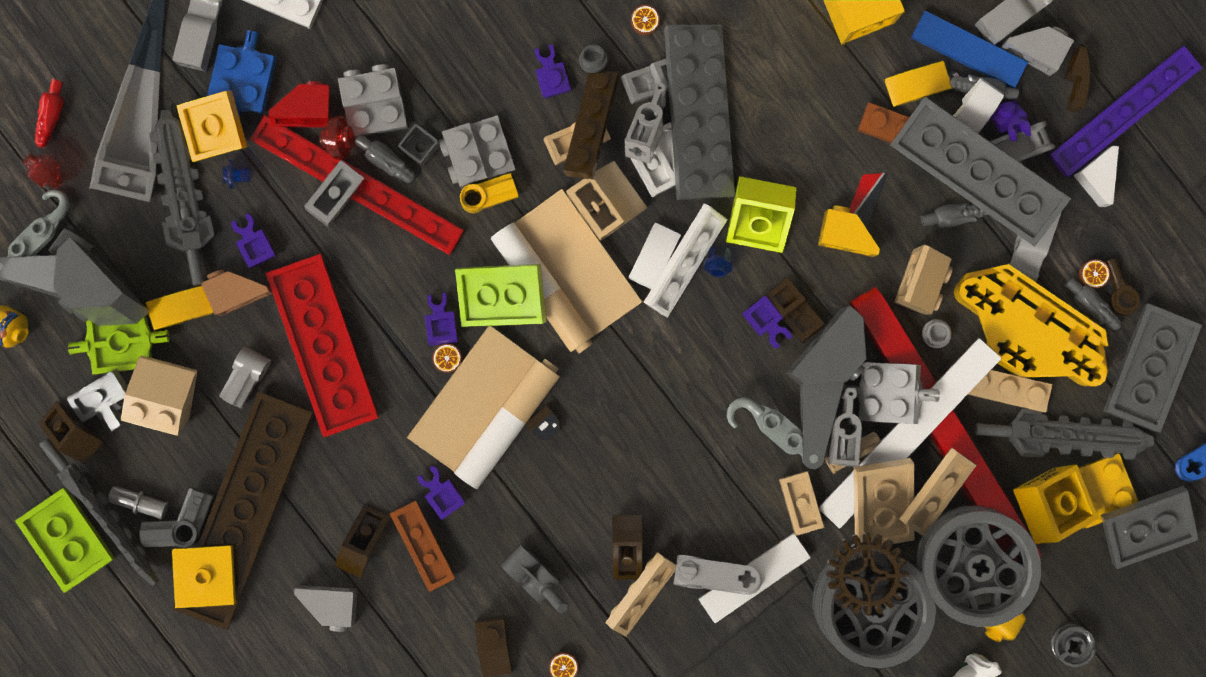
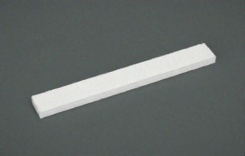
[818,338,1001,528]

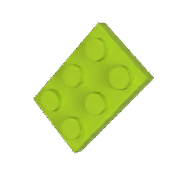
[455,264,547,327]
[15,487,116,593]

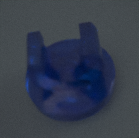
[223,160,250,189]
[704,246,733,277]

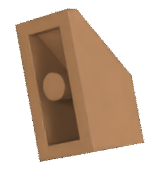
[201,269,273,316]

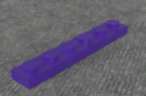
[1048,46,1202,178]

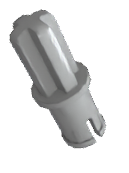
[108,486,169,520]

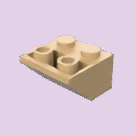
[567,161,647,241]

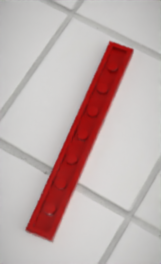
[250,115,464,255]

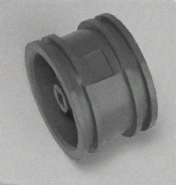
[917,505,1041,627]
[812,550,936,668]

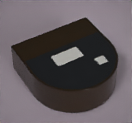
[525,405,560,440]

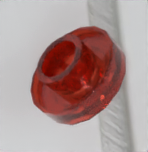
[320,116,354,159]
[22,153,63,190]

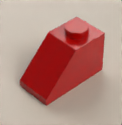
[269,81,330,128]

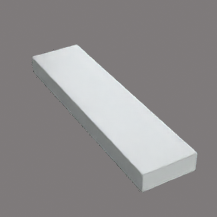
[644,204,728,318]
[698,533,811,623]

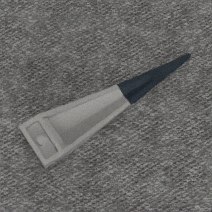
[89,0,165,202]

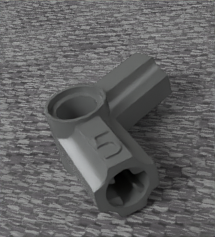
[140,487,215,548]

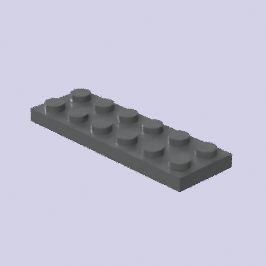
[664,25,735,200]
[890,96,1071,247]

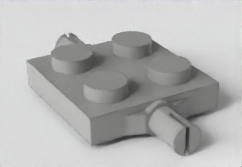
[842,362,940,424]

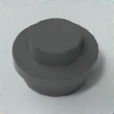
[579,45,608,73]

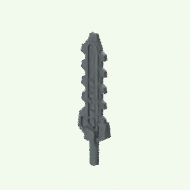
[149,110,214,286]
[975,408,1154,460]
[39,438,159,586]

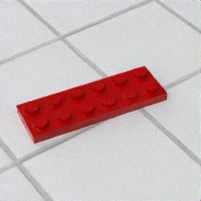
[266,254,380,438]

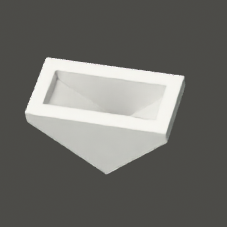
[1073,146,1119,207]

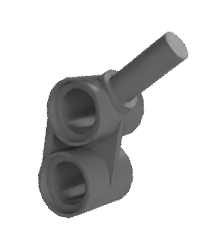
[501,544,568,613]

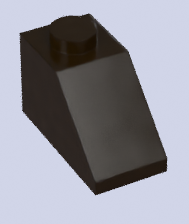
[39,401,103,464]
[334,504,390,578]
[612,514,642,580]
[475,615,512,677]

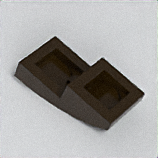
[1064,46,1090,113]
[765,278,825,344]

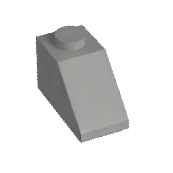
[1000,26,1074,76]
[304,160,364,227]
[294,585,357,632]

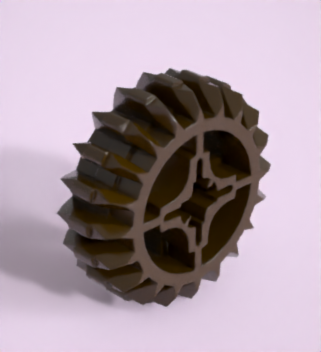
[826,532,909,616]

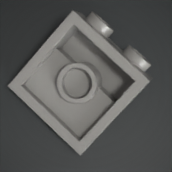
[338,64,408,139]
[439,116,516,189]

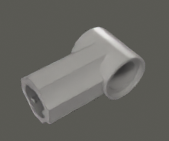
[219,346,271,408]

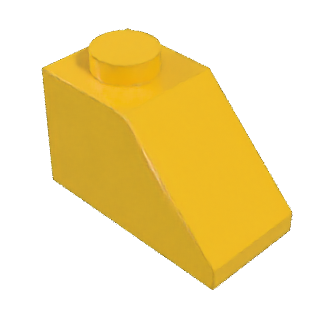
[818,205,880,257]

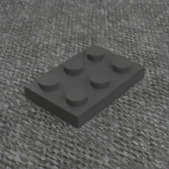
[1101,486,1199,569]

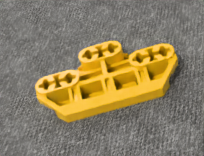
[954,264,1108,386]

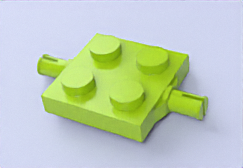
[68,314,170,375]

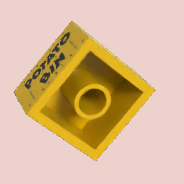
[1013,464,1099,544]

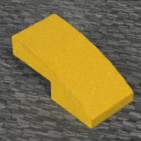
[885,61,952,107]
[146,286,213,331]

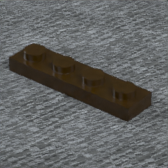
[563,71,619,180]

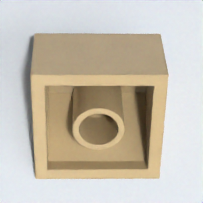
[894,245,953,315]
[121,355,197,436]

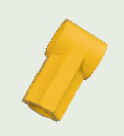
[460,173,518,214]

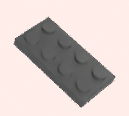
[1103,304,1202,433]

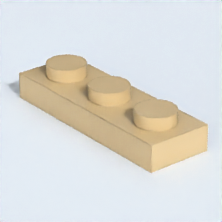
[967,370,1052,413]
[899,448,976,536]
[605,552,676,637]

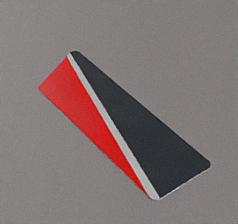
[850,173,887,228]

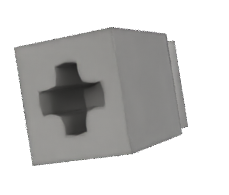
[172,0,222,72]
[975,0,1054,45]
[625,82,666,163]
[1010,213,1061,282]
[828,388,862,467]

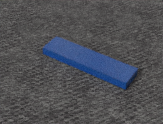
[911,11,1028,88]

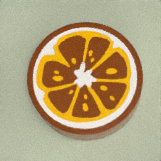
[631,5,660,36]
[1079,259,1110,289]
[432,344,462,373]
[549,652,578,677]

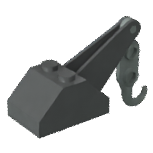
[0,189,149,326]
[727,306,866,469]

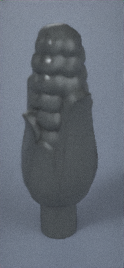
[950,74,1019,100]
[354,134,415,183]
[921,202,988,228]
[1065,277,1121,330]

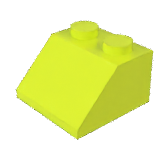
[726,176,796,253]

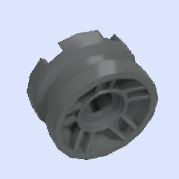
[1050,623,1096,667]

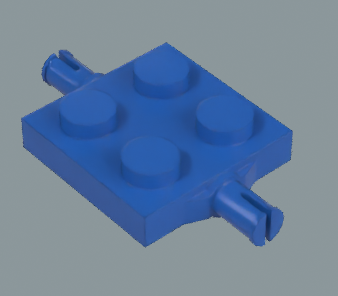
[207,30,277,117]

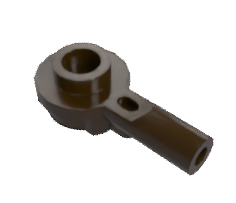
[1105,258,1141,315]

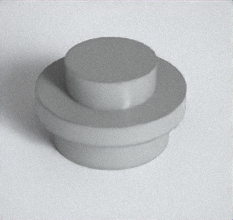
[922,319,952,348]

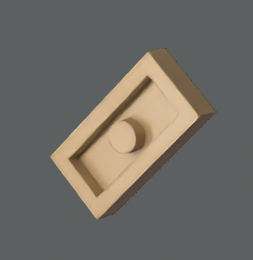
[779,471,824,536]

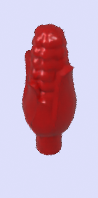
[35,79,64,148]

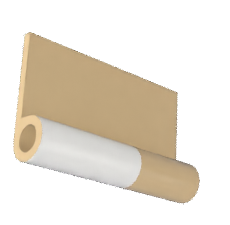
[491,189,642,354]
[407,326,560,489]

